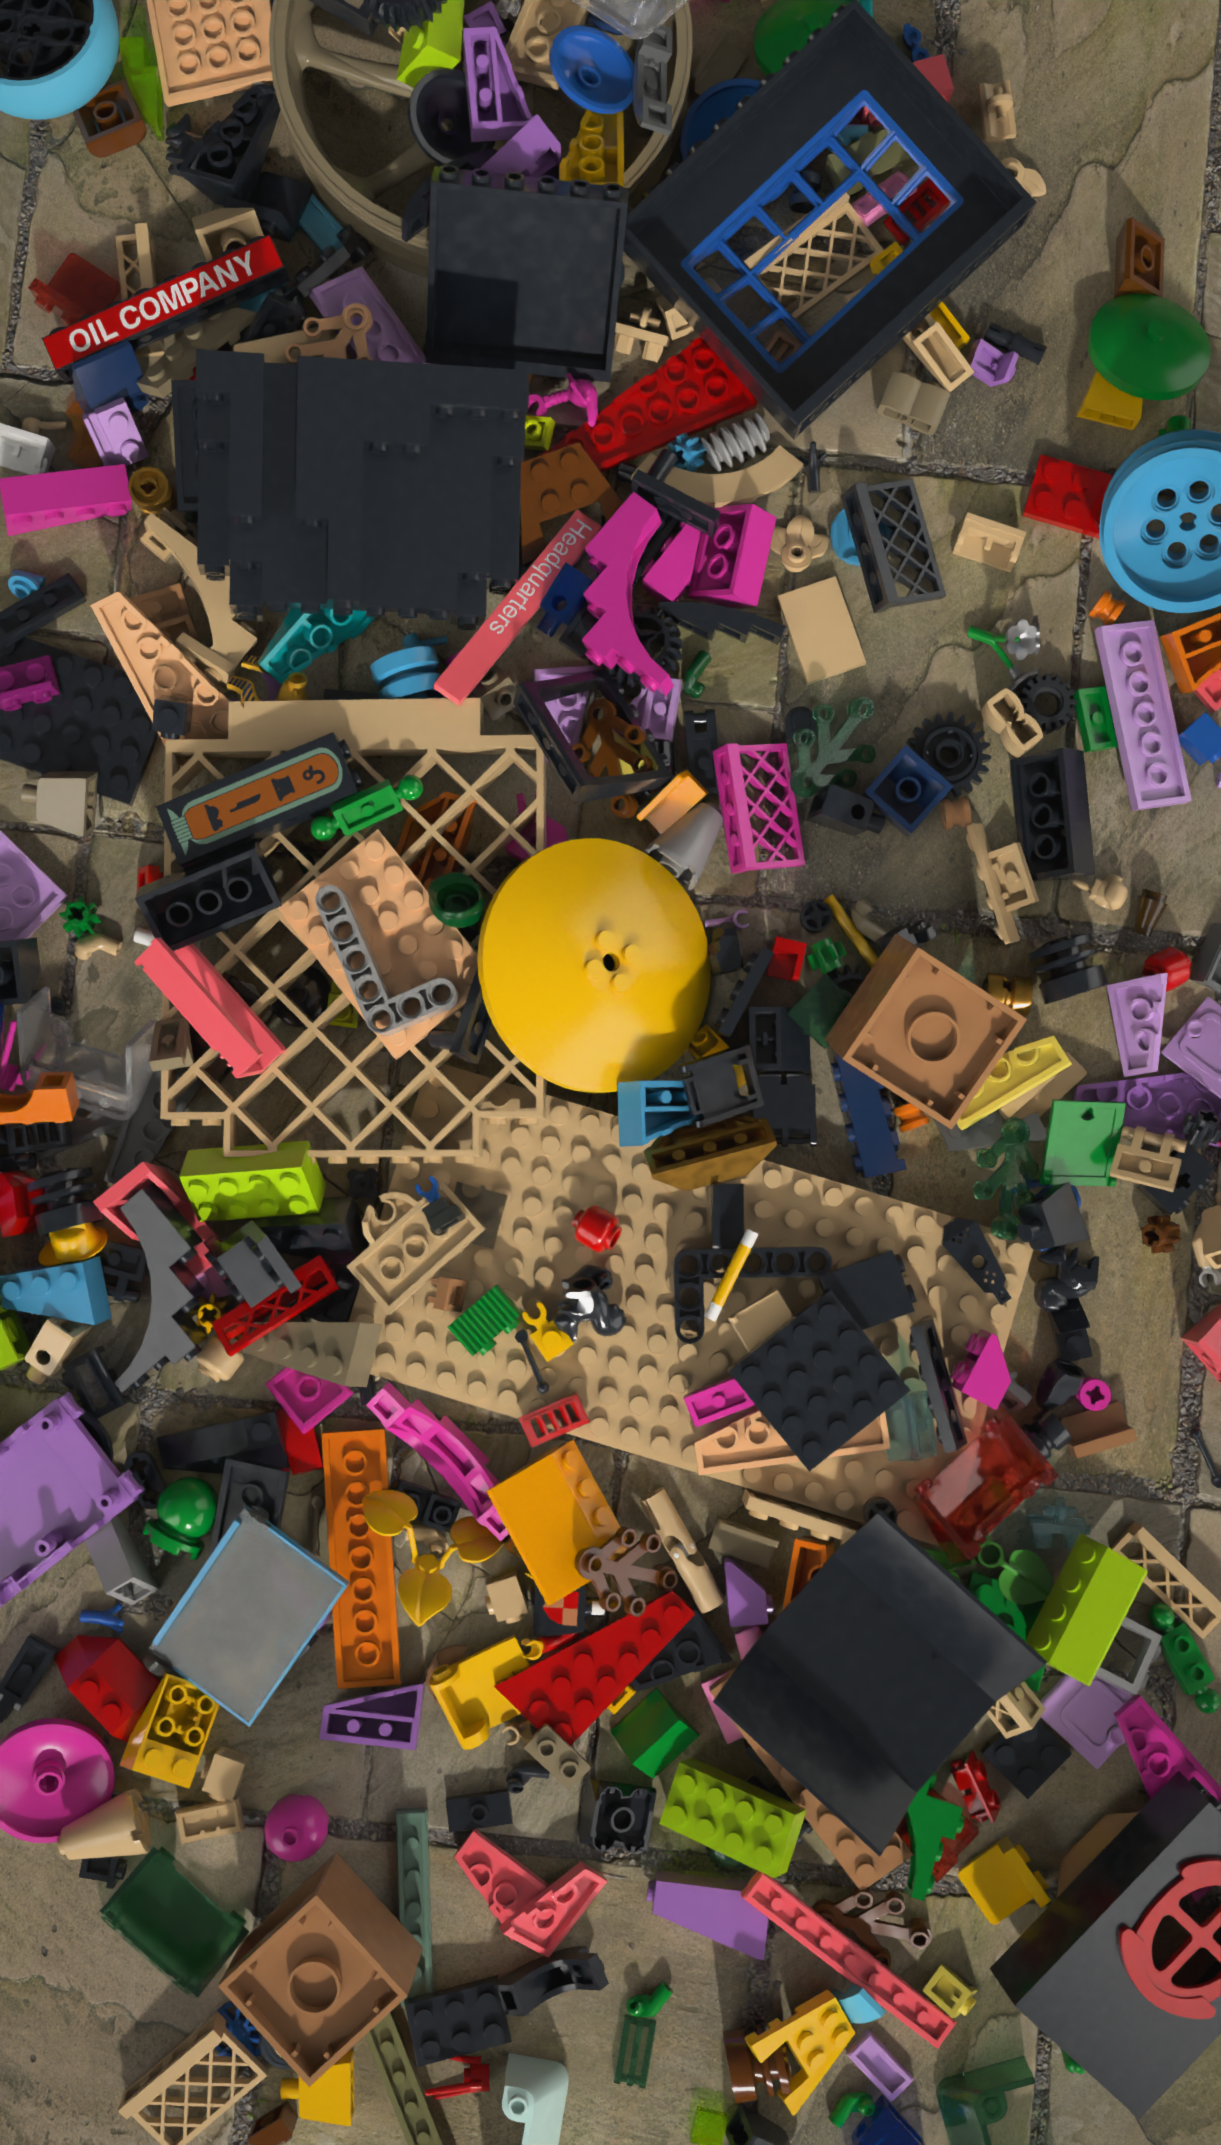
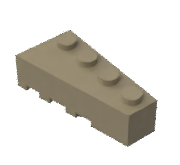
[244,1322,382,1387]

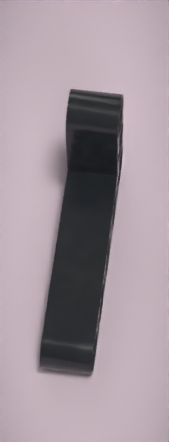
[673,1246,832,1344]

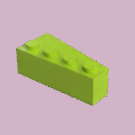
[396,0,464,87]

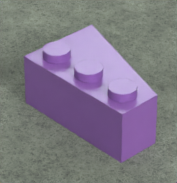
[462,27,533,142]
[481,114,562,179]
[319,1681,426,1750]

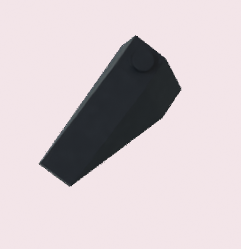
[157,1408,291,1474]

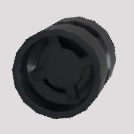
[1011,1408,1072,1467]

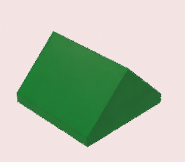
[610,1687,700,1779]

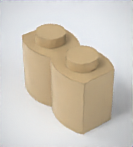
[981,688,1043,758]

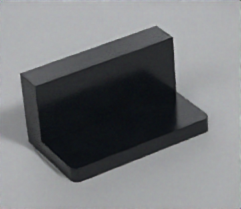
[711,1184,744,1249]

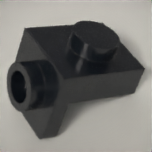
[79,1856,128,1889]

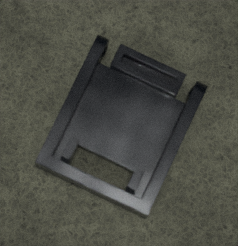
[678,1044,764,1128]

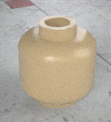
[197,1335,244,1383]

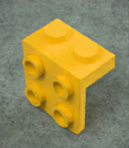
[957,1835,1051,1925]

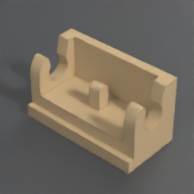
[952,512,1027,572]

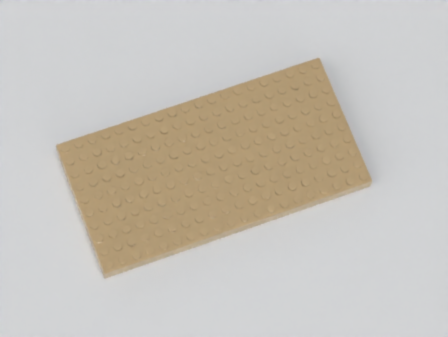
[349,1060,1033,1548]

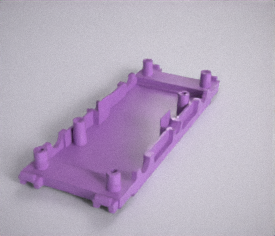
[0,1392,144,1608]

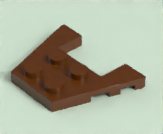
[520,442,623,564]

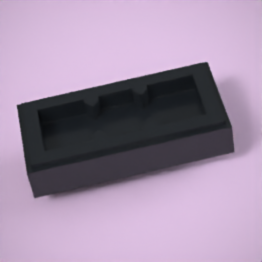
[445,1789,513,1832]

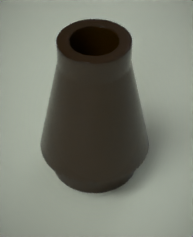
[1133,889,1168,937]

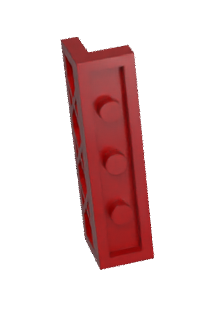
[211,1255,340,1357]

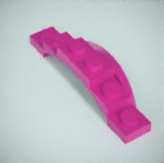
[366,1382,509,1541]

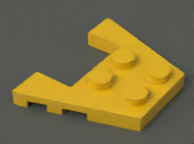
[744,1989,855,2116]

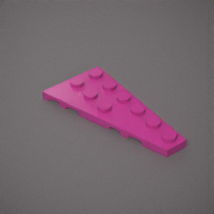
[1114,1694,1221,1903]

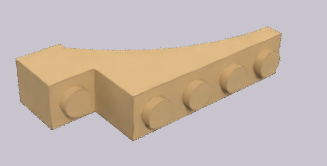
[144,513,258,673]

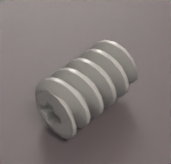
[700,412,770,473]

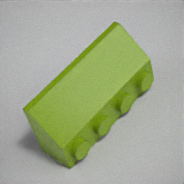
[1025,1533,1148,1687]

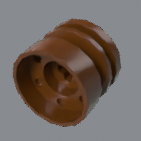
[723,2022,791,2104]

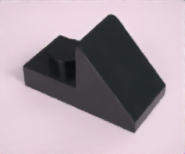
[1048,1298,1093,1362]

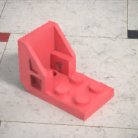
[93,1161,222,1277]

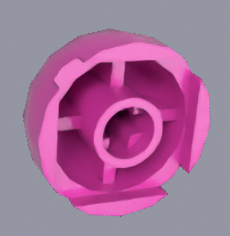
[264,1794,329,1862]

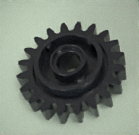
[906,712,991,799]

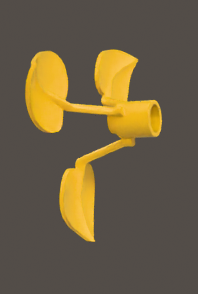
[362,1490,505,1627]

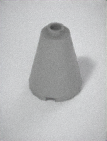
[644,802,723,890]

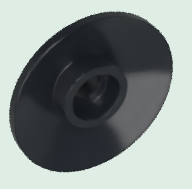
[272,966,331,1027]

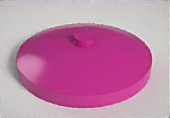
[0,1718,115,1843]

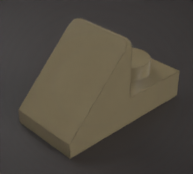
[149,1017,194,1071]

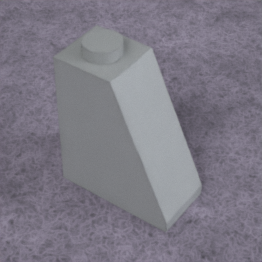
[85,1516,159,1605]

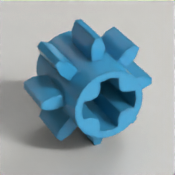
[668,433,706,472]

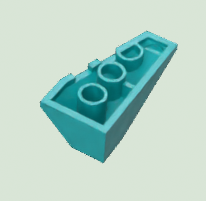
[257,608,376,684]

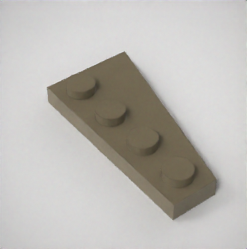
[137,307,257,398]

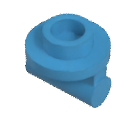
[8,569,46,600]

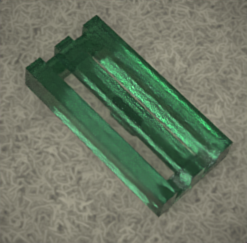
[614,2014,656,2089]

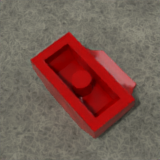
[0,1171,47,1237]

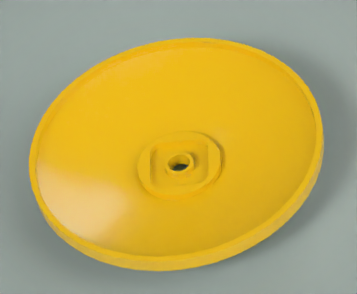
[477,838,711,1093]

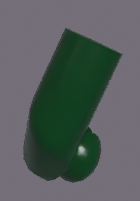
[683,650,712,699]

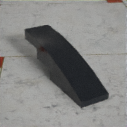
[657,602,786,645]

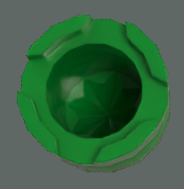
[142,1476,219,1560]

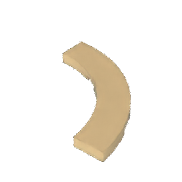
[631,445,804,508]

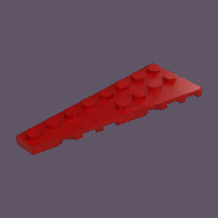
[535,337,757,473]

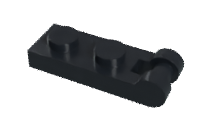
[683,709,719,796]

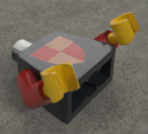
[521,1572,605,1660]

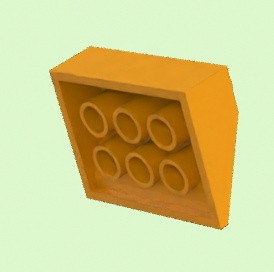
[486,1440,631,1605]

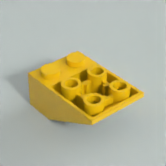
[119,1673,220,1789]

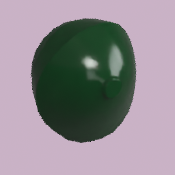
[428,872,487,928]

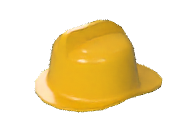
[38,1222,108,1266]

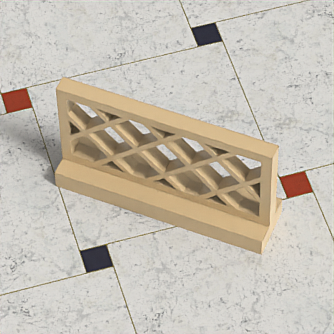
[744,192,883,327]
[118,2011,268,2145]

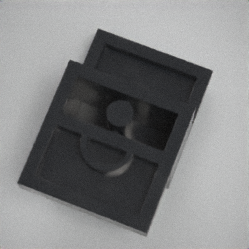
[203,1220,302,1308]

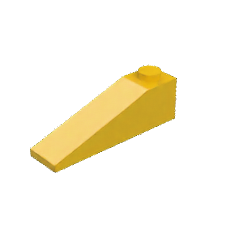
[559,110,624,187]

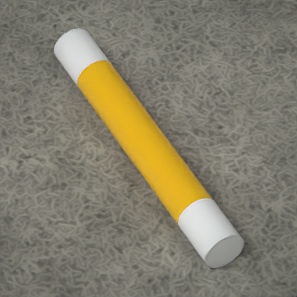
[704,1229,758,1321]

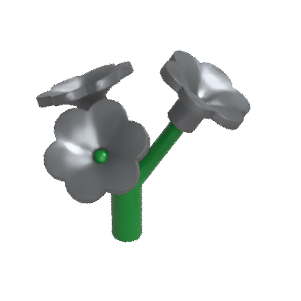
[967,615,1040,693]

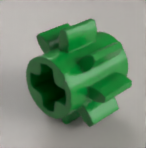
[59,897,101,938]
[807,937,847,975]

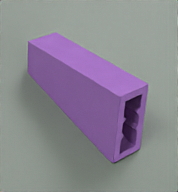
[647,1870,769,1960]

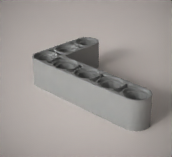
[315,885,459,1036]

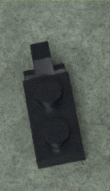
[0,1633,59,1723]

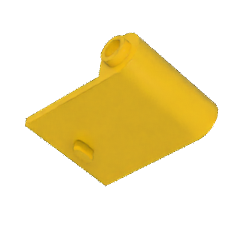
[429,1635,530,1750]

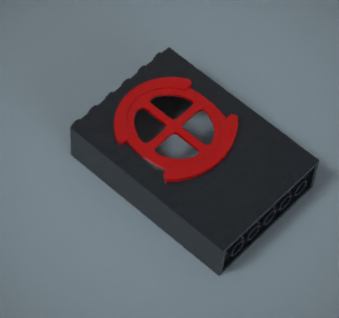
[989,1771,1221,2119]

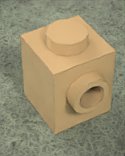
[485,1570,529,1624]
[200,1745,250,1802]

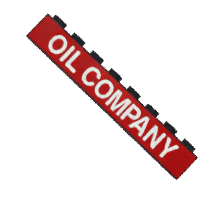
[42,234,291,383]

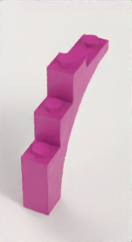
[582,492,674,696]

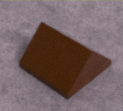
[1114,217,1165,298]

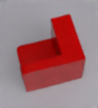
[766,936,807,983]

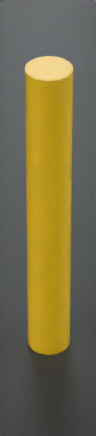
[823,894,879,969]

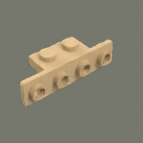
[966,823,1039,944]
[987,1052,1087,1156]

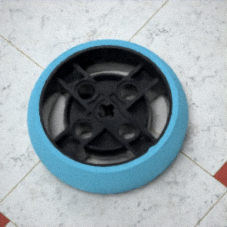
[0,0,119,120]

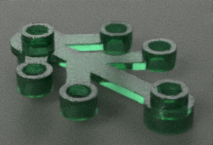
[789,696,876,798]
[973,1117,1039,1240]

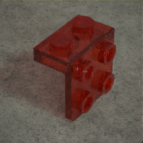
[28,253,121,326]

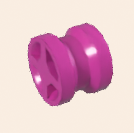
[1075,1377,1111,1411]

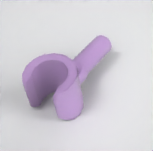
[705,909,749,930]

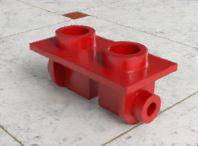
[950,1750,1001,1823]

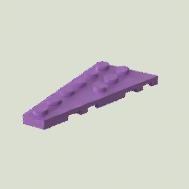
[1072,1072,1221,1147]

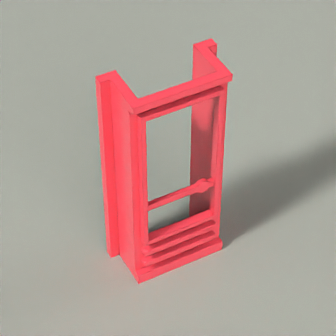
[134,937,287,1079]

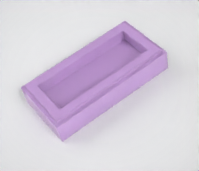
[846,2028,914,2102]

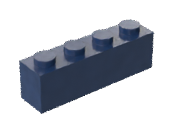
[830,1055,907,1178]

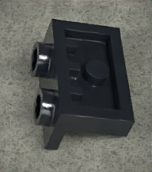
[241,291,306,343]

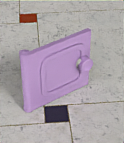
[1161,997,1221,1099]
[1040,1666,1132,1770]

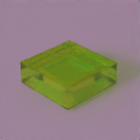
[690,2106,728,2145]

